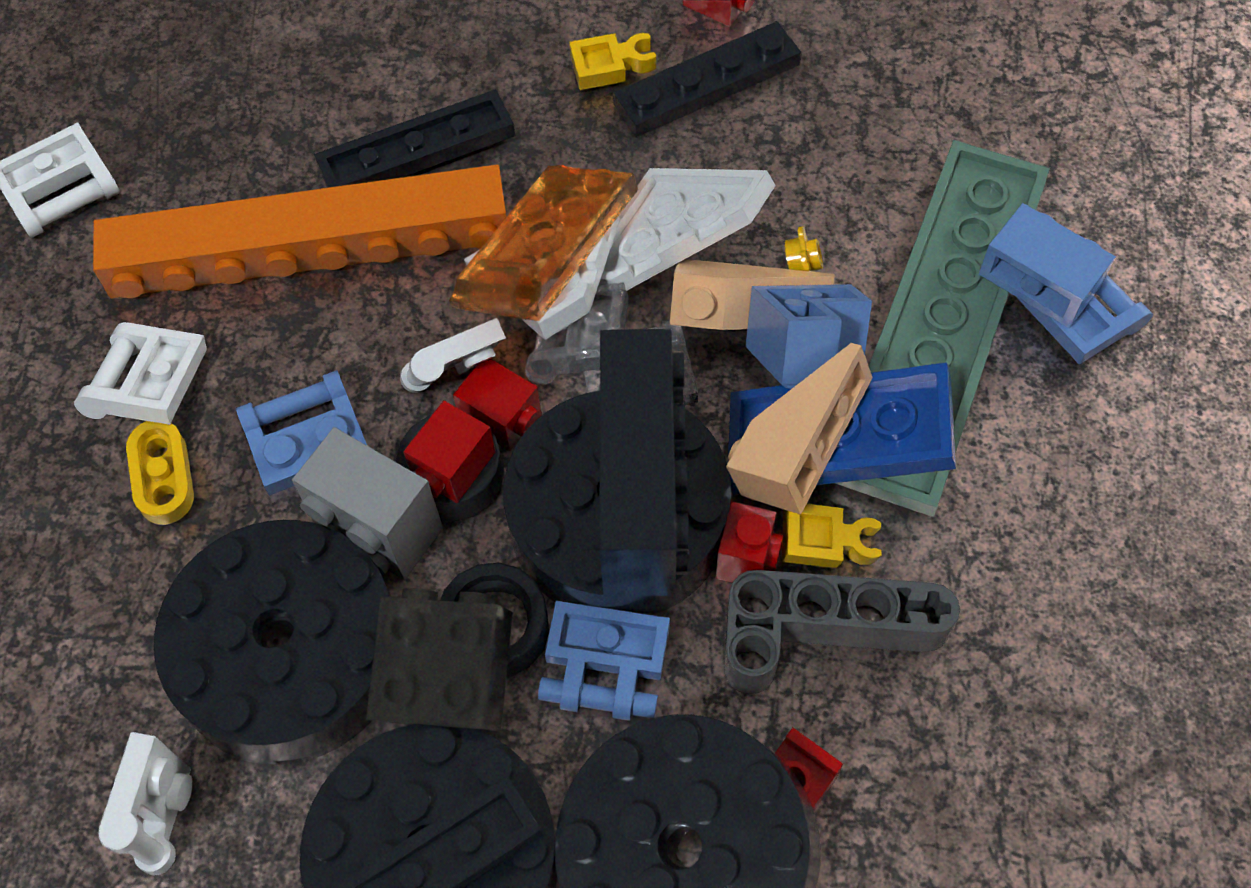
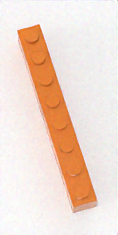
[93,164,509,299]

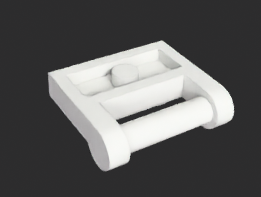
[0,123,121,238]
[400,318,506,393]
[74,323,207,425]
[99,732,192,875]

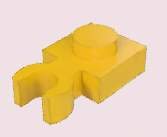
[569,33,656,90]
[782,504,882,568]

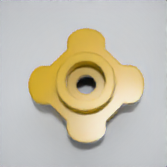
[785,226,823,272]

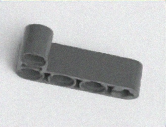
[724,570,960,694]

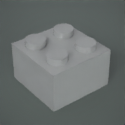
[292,427,443,580]

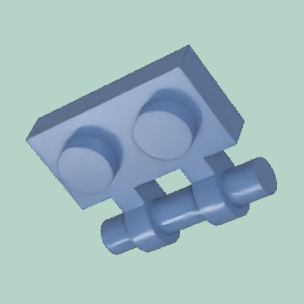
[538,601,670,721]

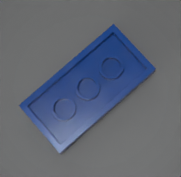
[728,362,956,495]

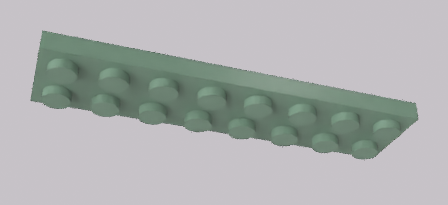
[835,140,1050,517]

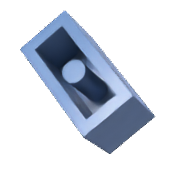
[979,203,1116,328]

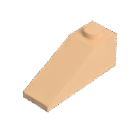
[670,259,835,330]
[726,343,873,515]

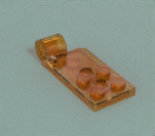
[449,165,638,321]

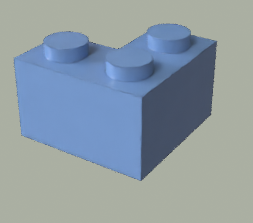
[746,284,872,389]

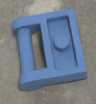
[1018,275,1153,365]
[236,370,367,496]

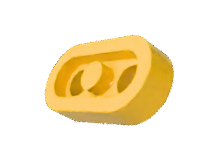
[126,421,194,525]

